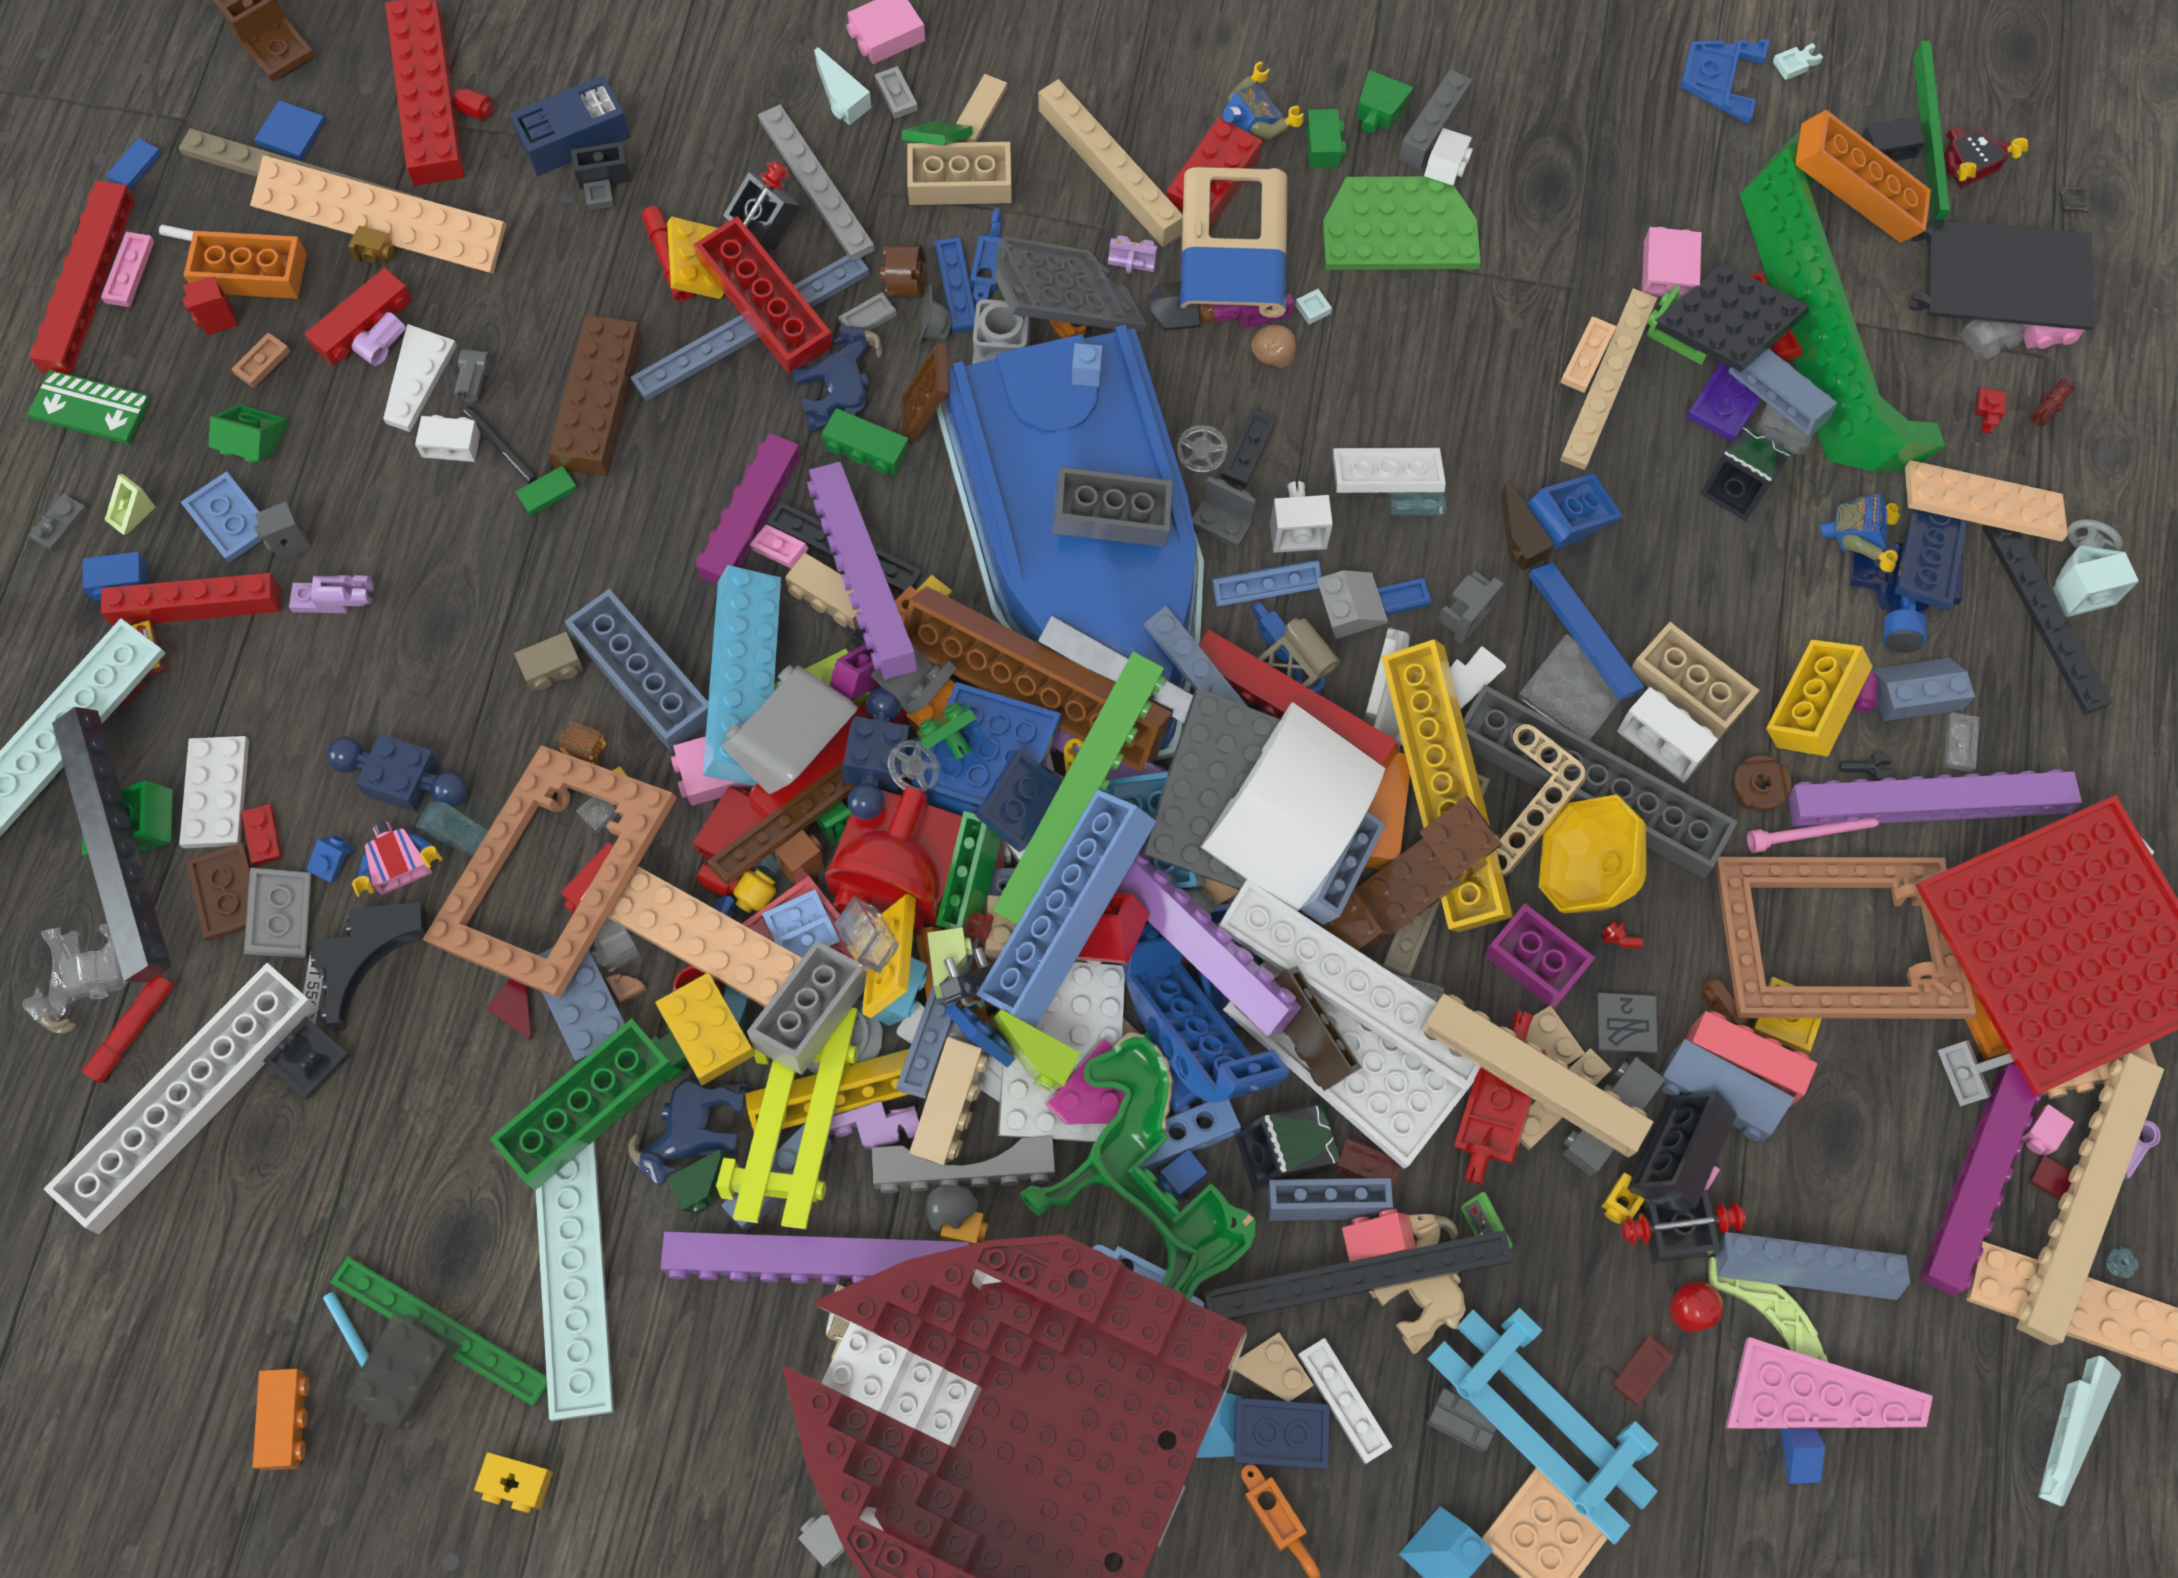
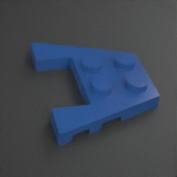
[1680,39,1769,124]

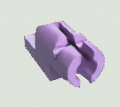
[289,575,374,613]
[829,1101,919,1150]

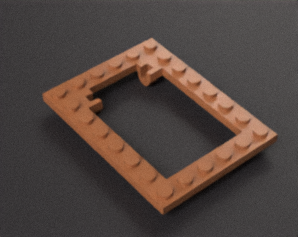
[423,746,677,999]
[1715,857,1976,1019]

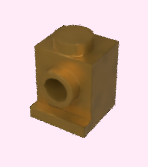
[348,225,394,265]

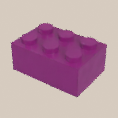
[1484,904,1595,1009]

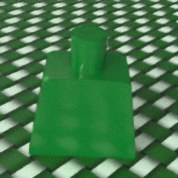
[1357,70,1413,133]

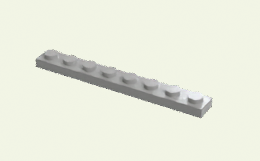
[758,105,875,261]

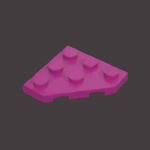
[1045,1038,1125,1125]

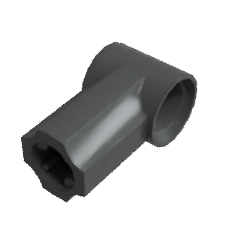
[454,349,492,403]

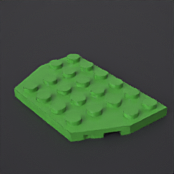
[1322,176,1481,270]

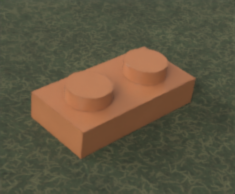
[231,333,291,388]

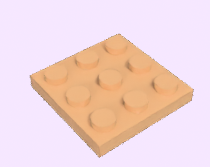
[1481,1468,1608,1578]

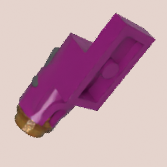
[1198,294,1294,329]

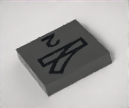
[1595,993,1658,1055]

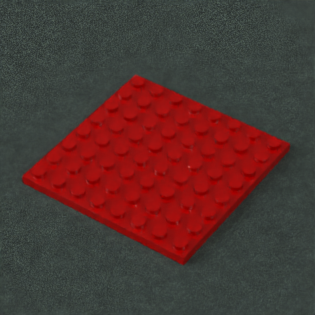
[1915,795,2178,1097]

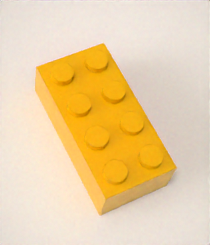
[1766,640,1873,757]

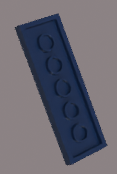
[1895,508,1967,611]

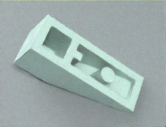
[814,48,872,125]

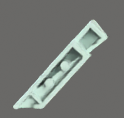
[2038,1356,2121,1506]

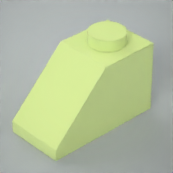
[927,927,973,998]

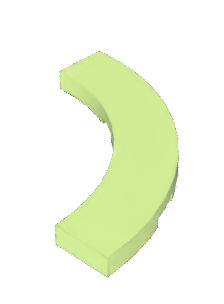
[1708,1257,1828,1362]

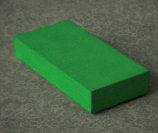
[515,466,577,516]

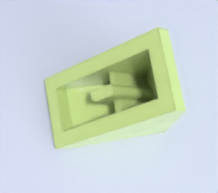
[105,474,155,535]

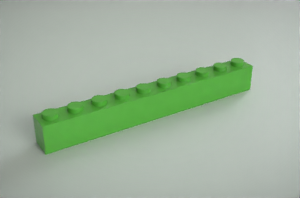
[993,652,1166,925]

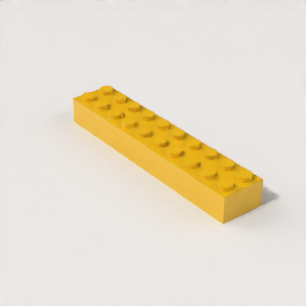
[1381,639,1513,932]

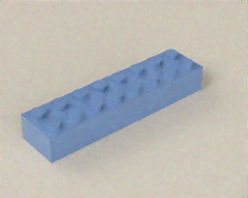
[976,789,1156,1028]

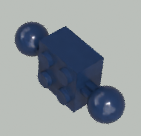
[840,686,909,820]
[327,734,468,813]

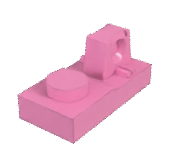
[750,524,808,569]

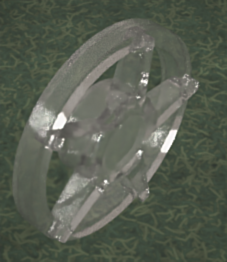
[1177,425,1227,472]
[888,740,940,792]

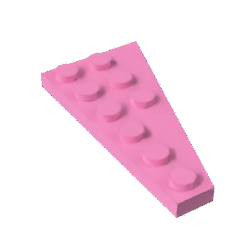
[1725,1337,1933,1429]

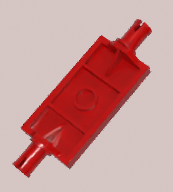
[1454,1011,1547,1185]

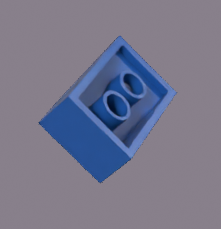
[1526,473,1623,551]

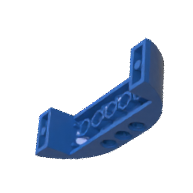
[1122,923,1289,1103]

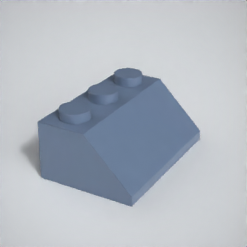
[1871,658,1975,721]

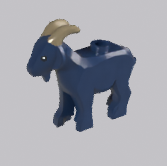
[792,325,883,433]
[627,1076,748,1186]

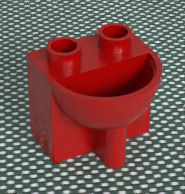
[825,787,962,935]

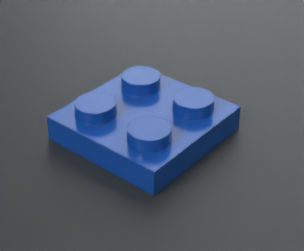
[945,1003,1015,1068]

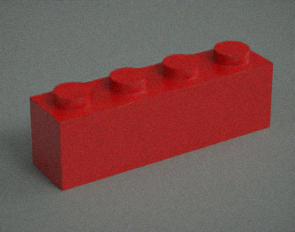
[305,267,412,366]

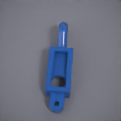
[970,208,1002,304]
[1251,602,1325,694]

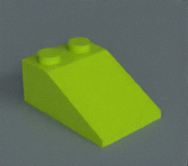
[991,1009,1081,1092]

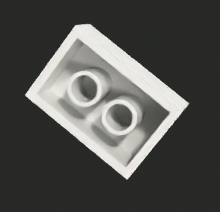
[1617,687,1718,783]

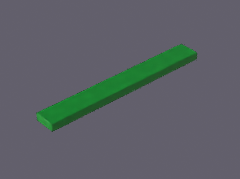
[1913,41,1950,220]
[330,1256,547,1407]

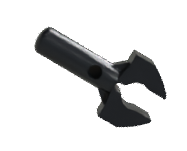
[1838,752,1895,781]

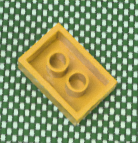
[655,973,754,1086]

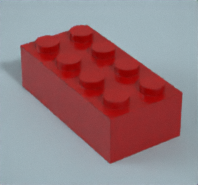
[1166,118,1262,231]

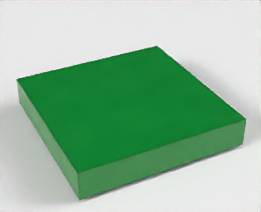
[902,121,973,145]

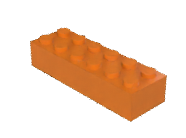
[1795,110,1931,243]

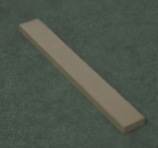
[1382,774,1490,980]

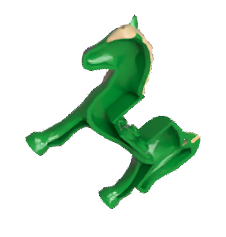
[1020,1032,1255,1301]

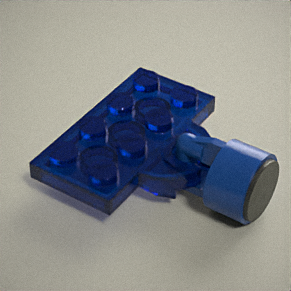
[1849,541,1963,653]

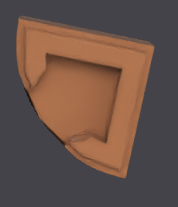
[606,974,647,1005]

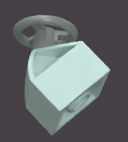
[2053,519,2139,617]

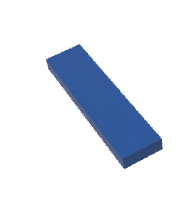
[935,237,975,334]

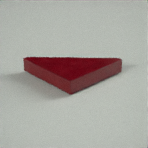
[486,979,533,1041]

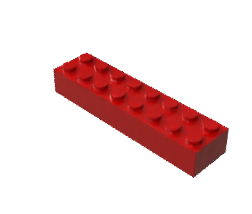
[385,0,465,186]

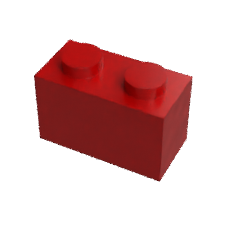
[182,276,238,335]

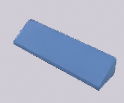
[1210,559,1321,607]

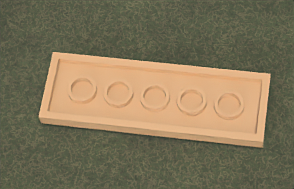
[1905,460,2068,542]

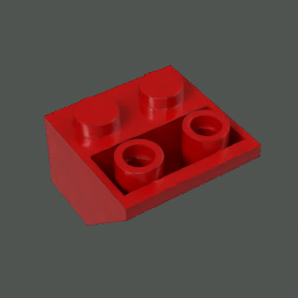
[1079,893,1150,964]

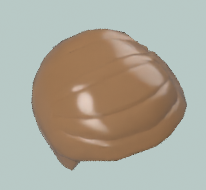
[1251,324,1296,369]

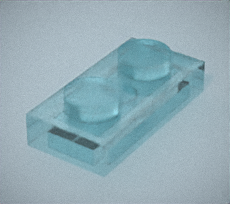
[1388,492,1446,516]

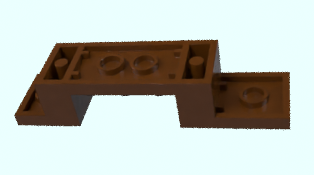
[212,0,315,82]
[1306,797,1503,952]

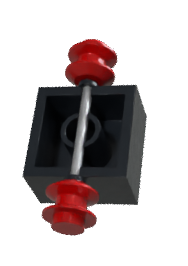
[723,161,801,249]
[1621,1189,1746,1264]

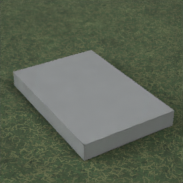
[244,868,311,958]

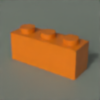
[253,1369,310,1471]

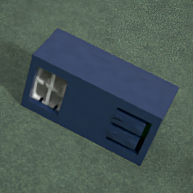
[509,75,631,176]

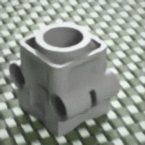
[972,299,1031,364]

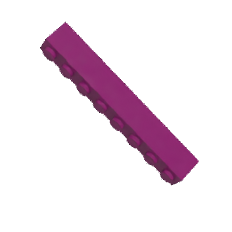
[1918,1063,2043,1296]

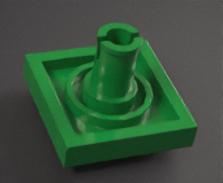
[916,702,976,760]

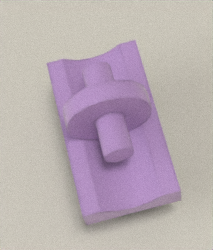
[1108,235,1157,274]

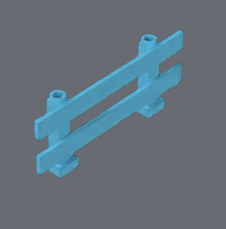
[1428,1308,1658,1544]

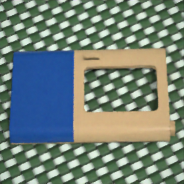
[1180,167,1287,318]

